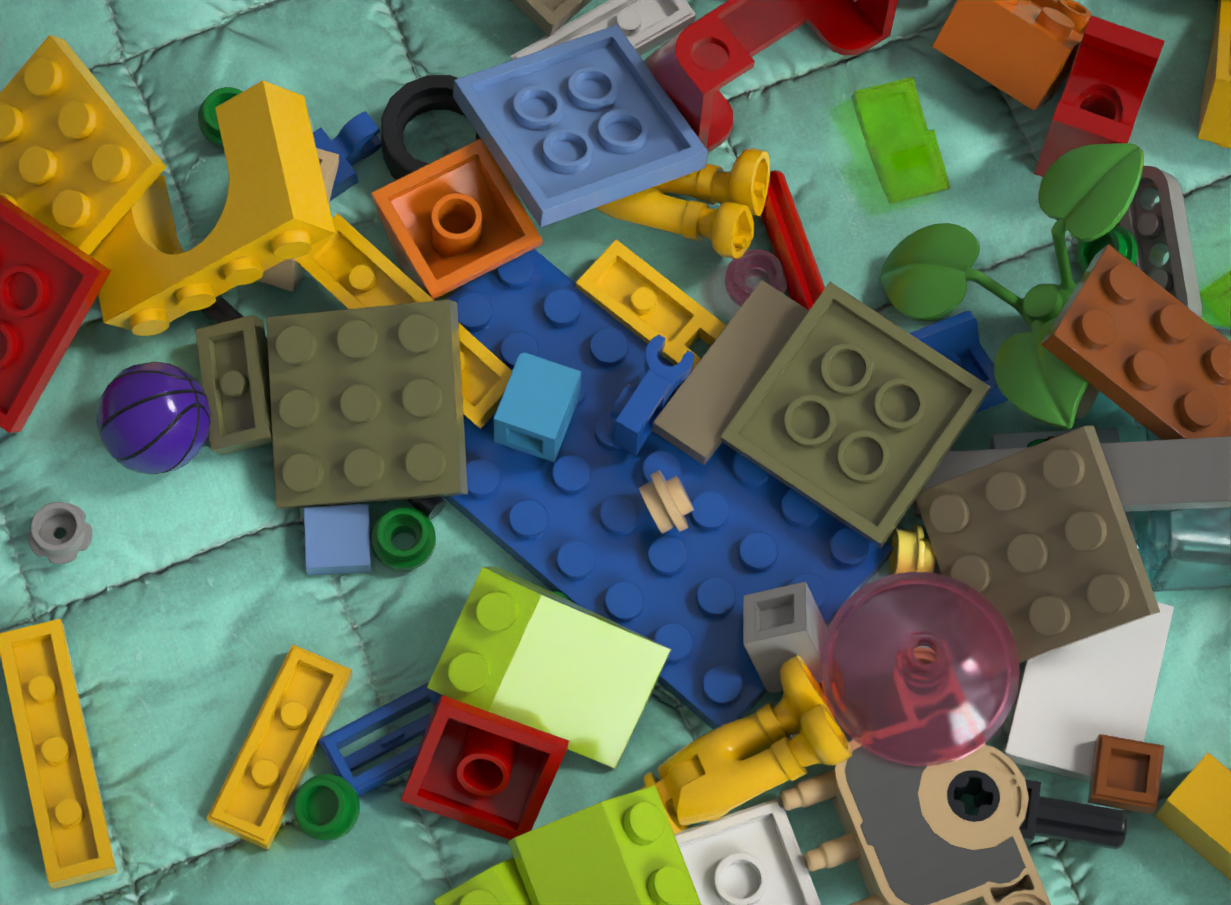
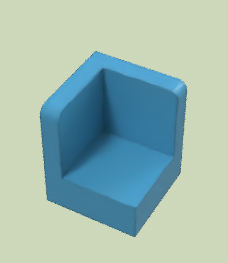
[494,353,581,462]

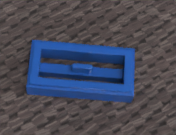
[318,681,442,797]

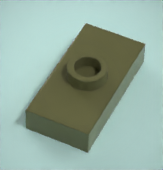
[195,315,273,455]

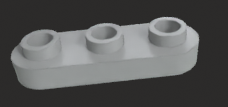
[1120,166,1202,318]

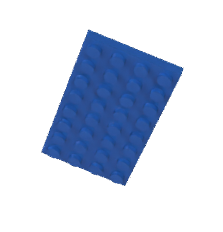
[442,249,894,729]

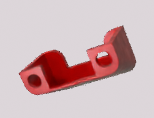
[644,0,898,153]

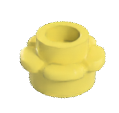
[889,524,935,588]

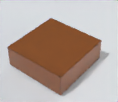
[1087,734,1165,815]

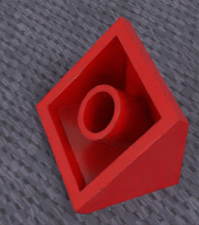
[400,695,569,840]

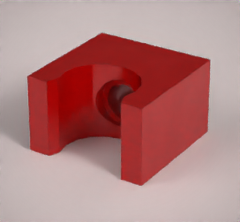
[1034,15,1165,177]

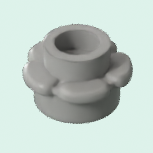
[28,502,92,564]

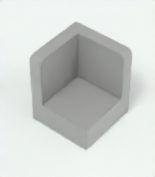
[743,582,831,693]

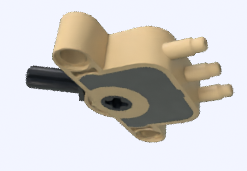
[779,647,1127,905]

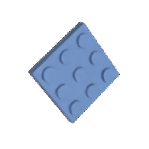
[453,25,708,228]

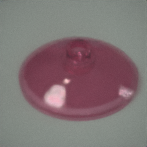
[820,572,1020,766]

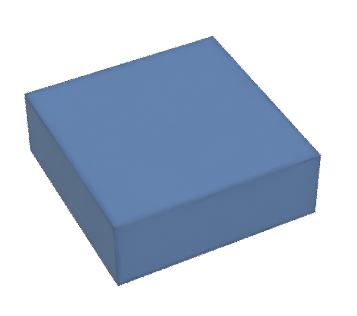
[304,504,371,575]

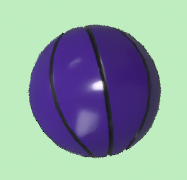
[96,361,211,474]

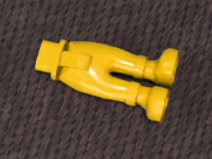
[595,148,770,259]
[637,655,852,835]

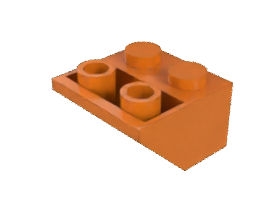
[932,0,1091,111]

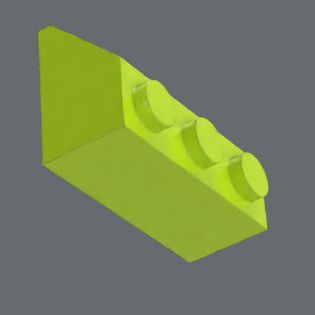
[508,786,702,905]

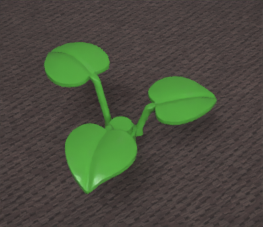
[879,143,1144,429]

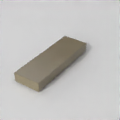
[652,280,809,465]

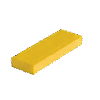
[207,644,353,850]

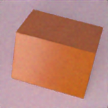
[371,138,543,300]

